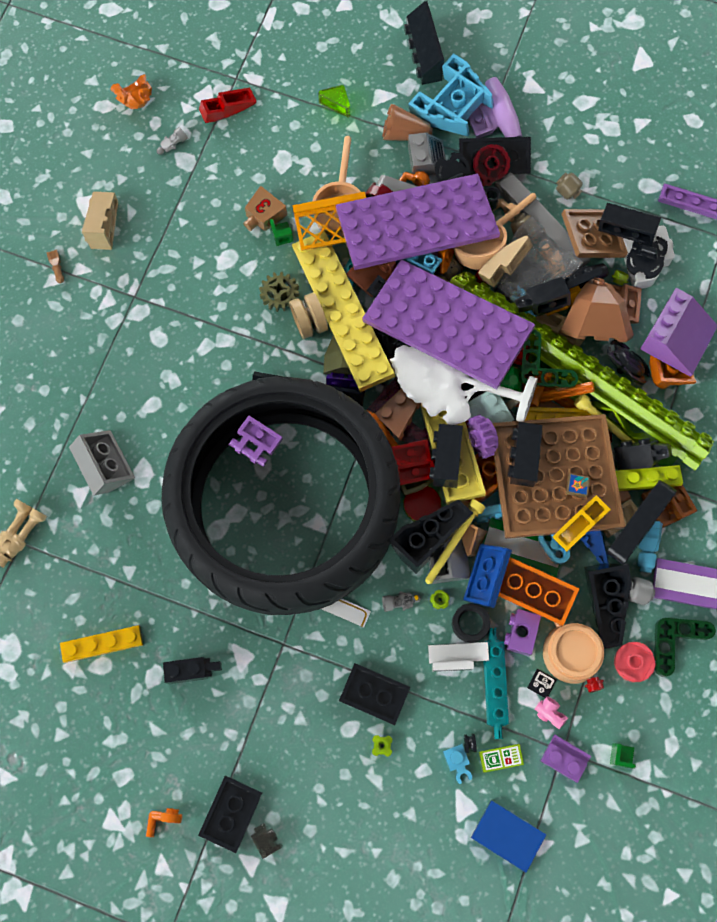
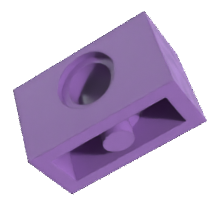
[504,609,541,656]

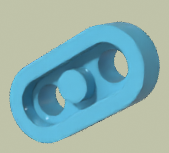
[538,534,570,565]

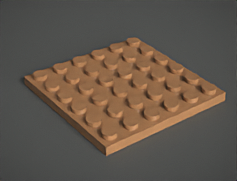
[492,414,625,539]

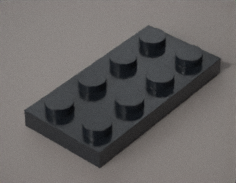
[459,137,531,175]

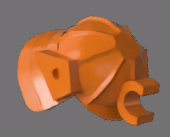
[111,74,152,109]

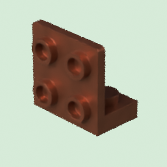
[346,261,397,297]

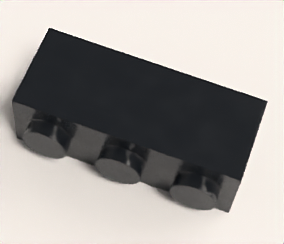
[598,203,661,246]
[507,422,543,487]
[430,424,463,488]

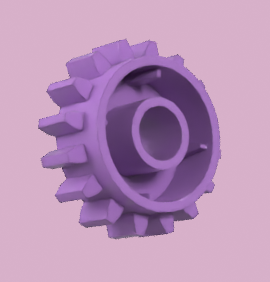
[467,415,498,459]

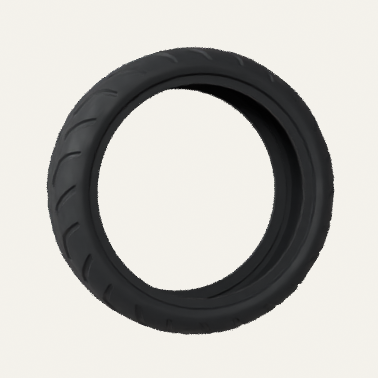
[161,376,400,615]

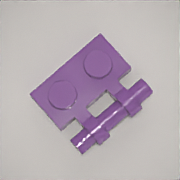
[229,416,283,467]

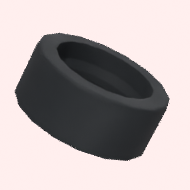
[452,603,491,643]

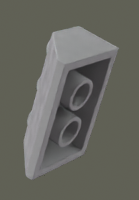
[69,430,135,496]

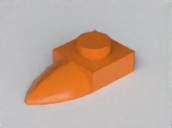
[438,248,454,274]

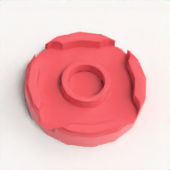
[614,642,656,682]

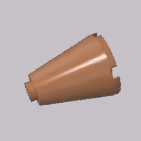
[382,104,433,141]

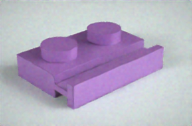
[540,735,591,783]

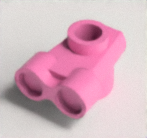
[535,696,568,729]

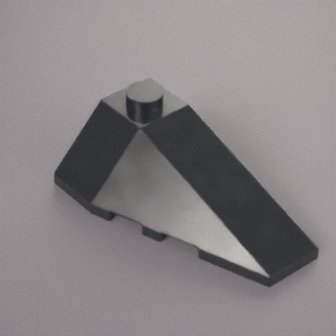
[390,500,473,574]
[584,563,632,649]

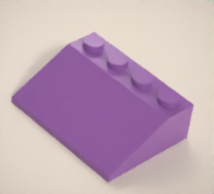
[640,288,717,377]

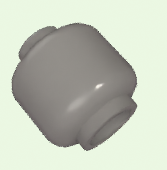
[628,577,655,605]

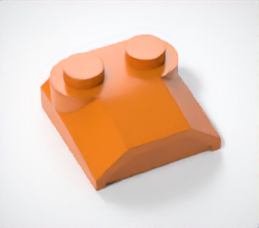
[649,355,696,389]

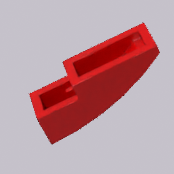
[199,87,257,123]

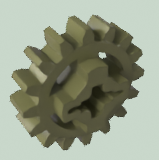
[259,272,299,312]

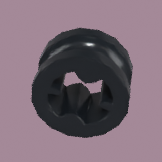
[464,734,477,753]

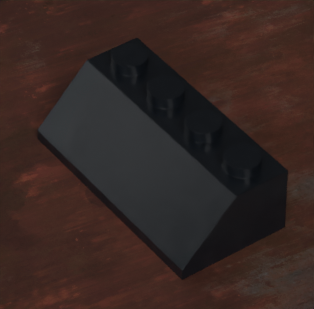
[404,1,444,85]

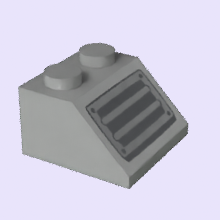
[408,133,446,175]

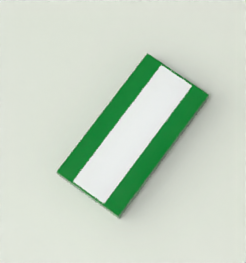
[483,518,562,577]

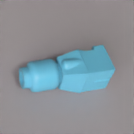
[637,521,663,573]

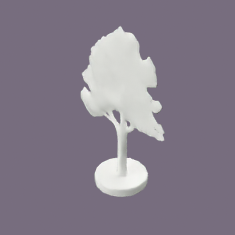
[390,345,538,425]

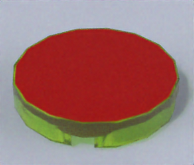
[403,486,441,522]

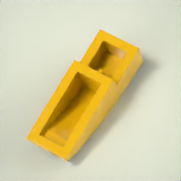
[553,495,611,552]

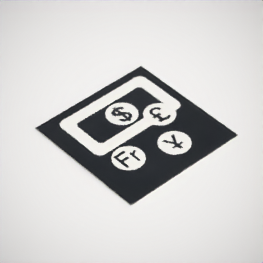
[527,669,557,698]

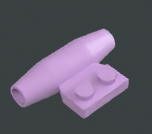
[468,77,522,138]

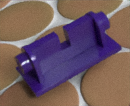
[326,372,359,390]

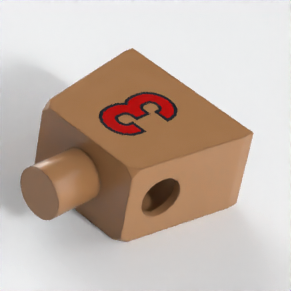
[243,186,287,231]

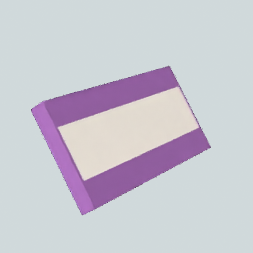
[653,558,717,610]

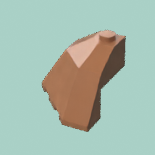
[560,278,634,342]

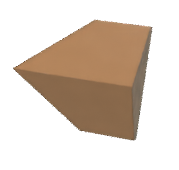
[462,523,488,557]

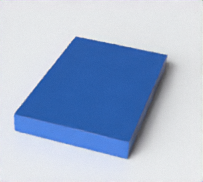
[463,544,512,608]
[470,800,546,872]

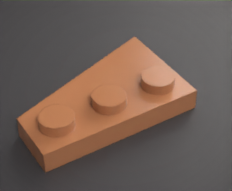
[375,388,421,441]

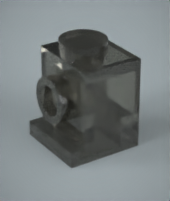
[251,822,283,859]

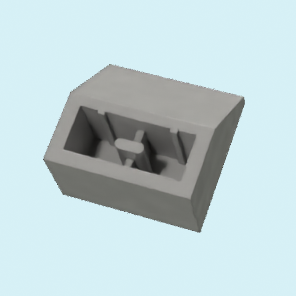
[428,539,471,584]

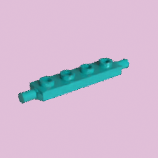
[484,628,509,739]

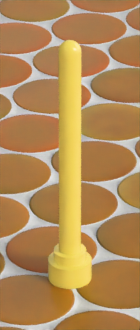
[574,394,635,443]
[425,499,486,584]

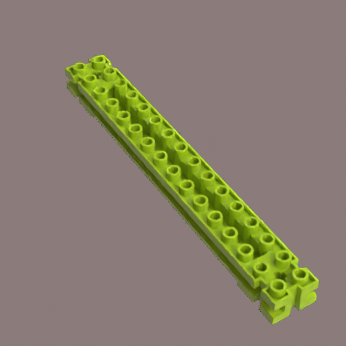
[449,272,714,470]

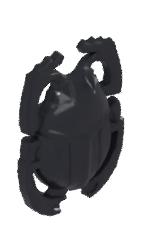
[435,152,471,182]
[626,236,668,279]
[607,339,650,385]

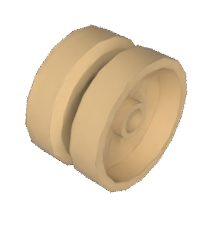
[289,292,328,339]

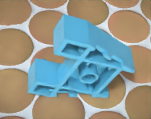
[408,53,494,136]

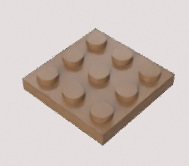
[561,209,628,258]

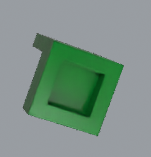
[270,219,294,246]
[610,743,636,769]

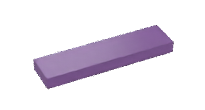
[658,183,717,220]

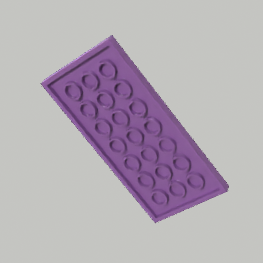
[336,174,500,270]
[362,260,535,390]

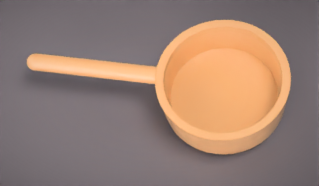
[312,136,361,237]
[453,193,537,270]
[543,622,604,684]

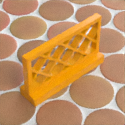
[292,191,366,251]

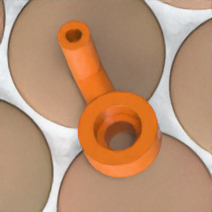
[399,171,430,186]
[146,808,183,837]

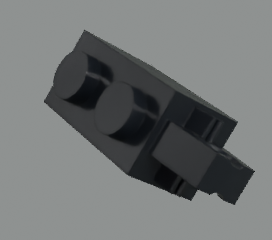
[514,277,571,316]
[614,438,672,470]
[163,657,222,684]

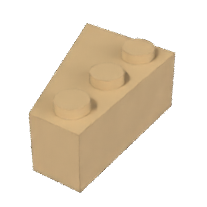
[82,192,118,250]

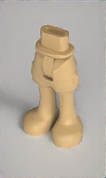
[0,499,47,568]

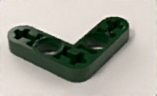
[521,329,578,388]
[654,618,716,677]

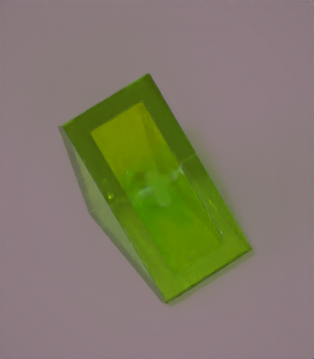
[318,85,350,118]

